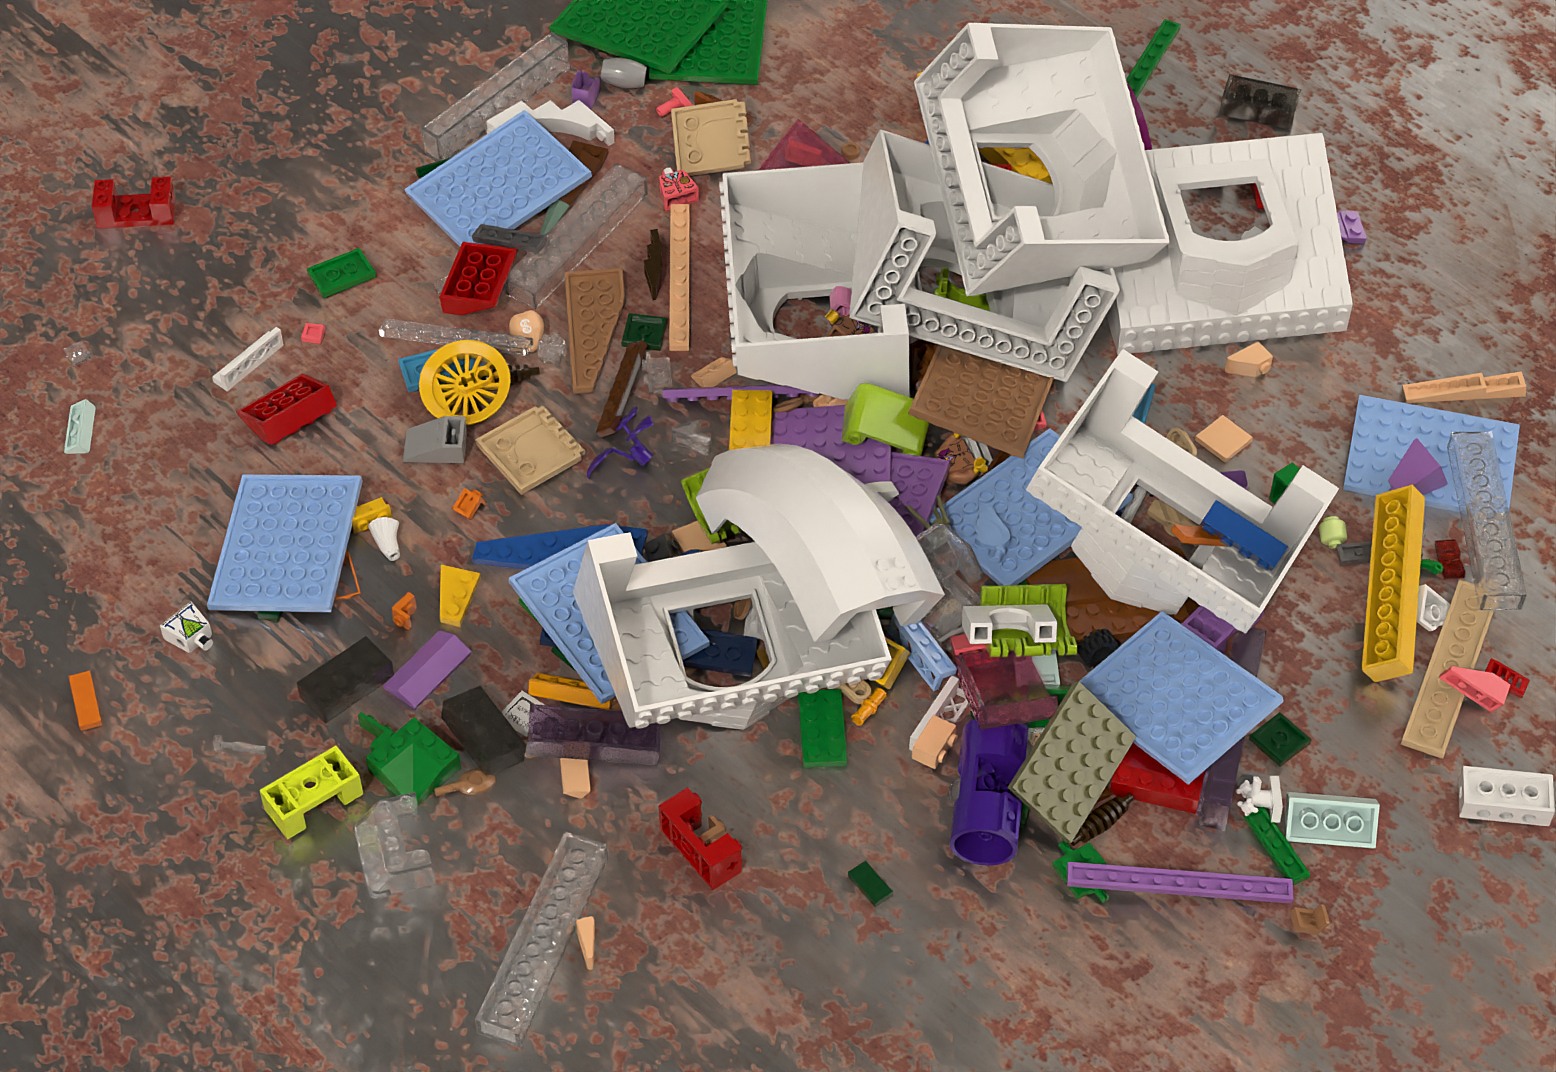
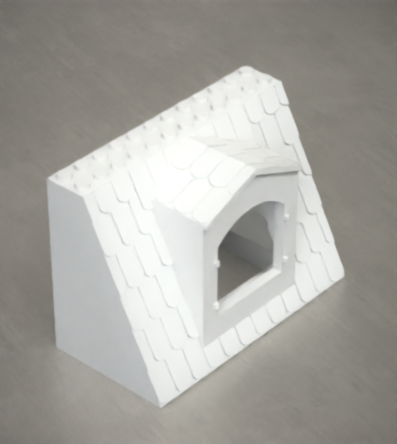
[914,23,1170,296]
[849,129,1120,382]
[1106,133,1353,355]
[719,162,909,400]
[1026,349,1339,634]
[573,532,892,730]

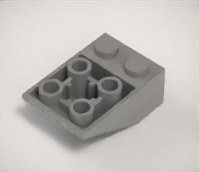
[403,416,467,463]

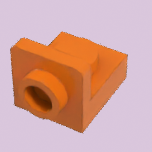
[452,488,487,520]
[391,592,417,630]

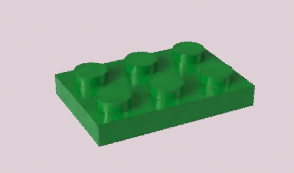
[307,248,376,298]

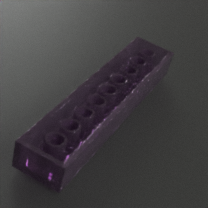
[1196,628,1266,831]

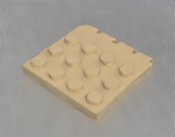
[671,99,751,176]
[475,406,586,495]

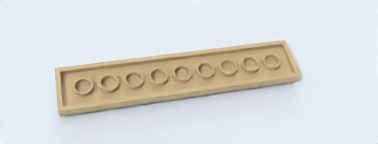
[1401,579,1500,759]

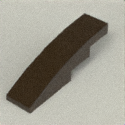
[644,229,662,300]

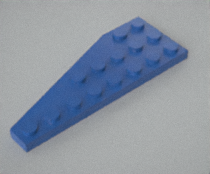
[472,524,647,570]

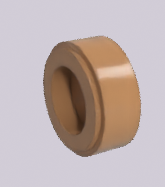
[841,142,860,160]

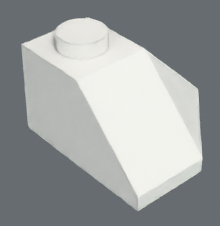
[1416,584,1450,631]

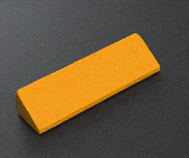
[528,672,615,710]

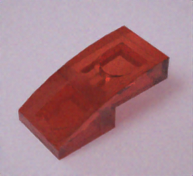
[1435,539,1466,580]

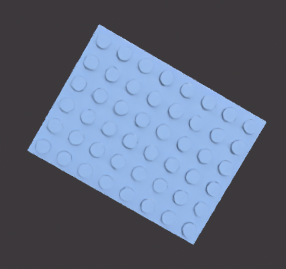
[405,110,592,247]
[1343,395,1520,521]
[929,428,1133,585]
[207,474,363,612]
[509,523,710,704]
[1080,611,1284,784]

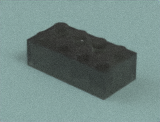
[1219,74,1302,130]
[296,636,394,724]
[441,686,526,777]

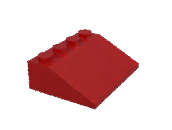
[439,242,518,315]
[236,373,337,445]
[1110,743,1205,814]

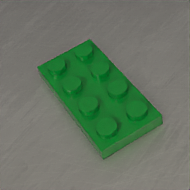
[798,689,847,768]

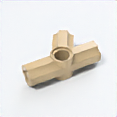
[1147,499,1199,547]

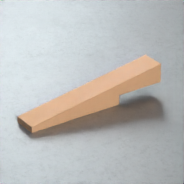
[1402,371,1526,403]

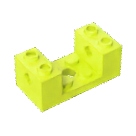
[260,746,363,840]

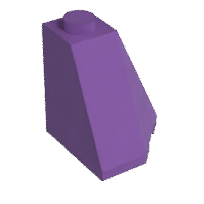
[1388,438,1448,495]

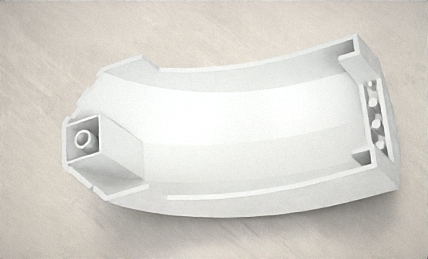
[696,444,945,642]

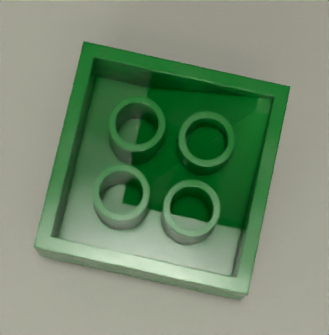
[366,717,462,809]

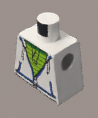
[160,602,213,653]

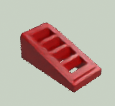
[1485,658,1530,698]

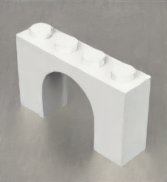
[962,605,1057,644]

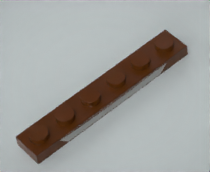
[596,340,647,438]

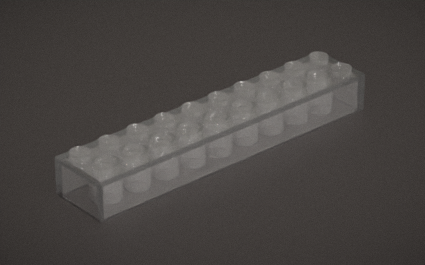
[422,32,570,162]
[504,163,648,309]
[1447,431,1527,610]
[475,832,608,1048]

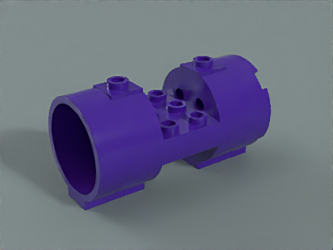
[950,717,1029,866]

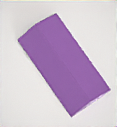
[383,630,472,710]

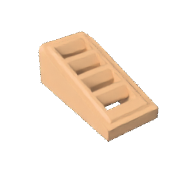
[576,916,595,970]

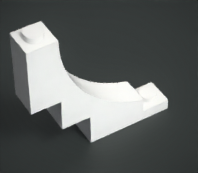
[486,100,615,146]

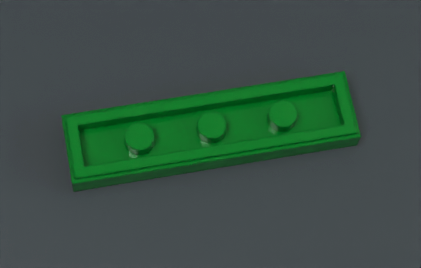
[1243,807,1311,885]

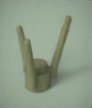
[906,495,953,540]

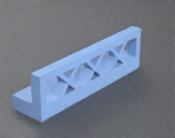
[887,613,957,691]

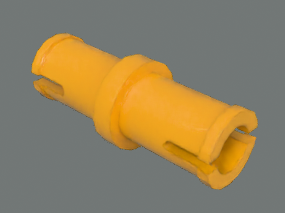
[851,688,887,726]

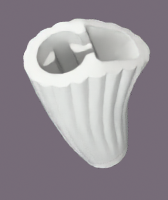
[368,517,400,561]

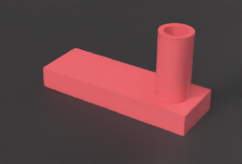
[656,87,694,118]

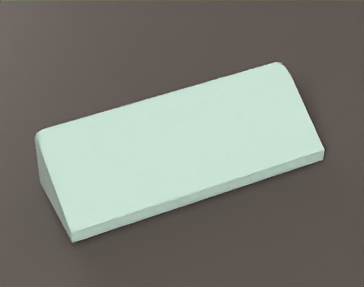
[64,399,96,454]

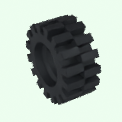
[1077,629,1119,668]

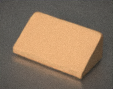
[691,357,736,387]
[560,755,590,799]

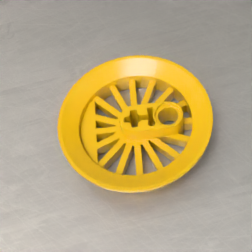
[419,340,511,425]

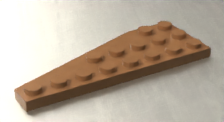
[564,268,625,394]

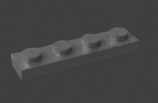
[472,224,548,253]
[1336,541,1423,566]

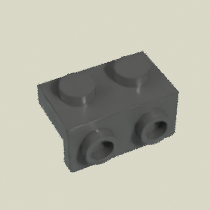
[644,533,679,562]

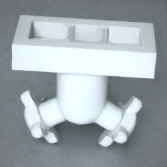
[1236,776,1283,823]

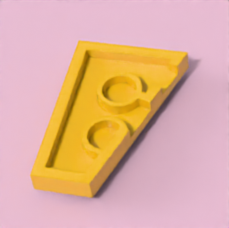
[440,564,481,627]

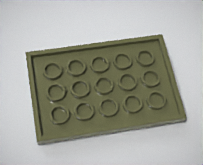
[1007,681,1136,843]

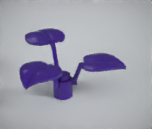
[587,406,654,480]

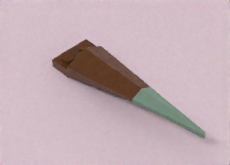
[536,140,608,254]

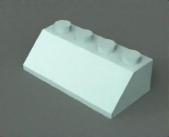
[1285,792,1380,848]

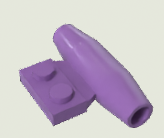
[1337,210,1367,244]

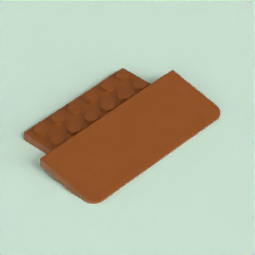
[1025,546,1189,645]

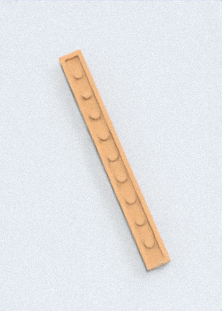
[669,204,690,351]

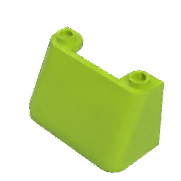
[841,383,930,456]

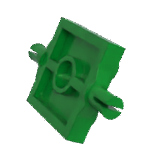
[1052,840,1110,903]

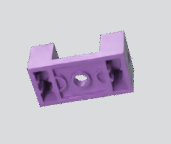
[1181,606,1265,655]

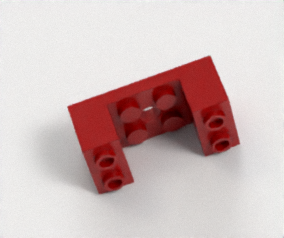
[92,176,176,229]
[659,787,743,890]

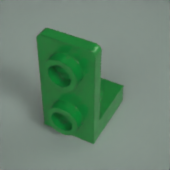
[358,712,394,752]

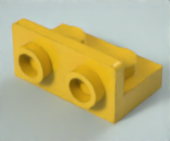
[351,497,392,534]

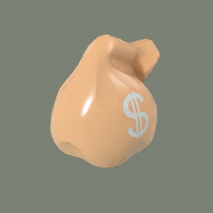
[508,310,544,353]

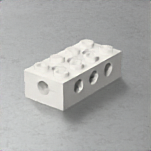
[1458,766,1555,826]

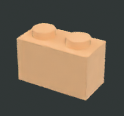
[912,715,958,769]

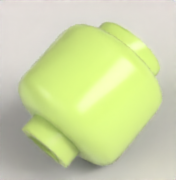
[1319,516,1347,549]

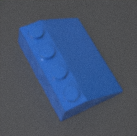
[1200,500,1288,571]

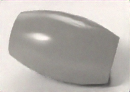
[601,58,647,89]

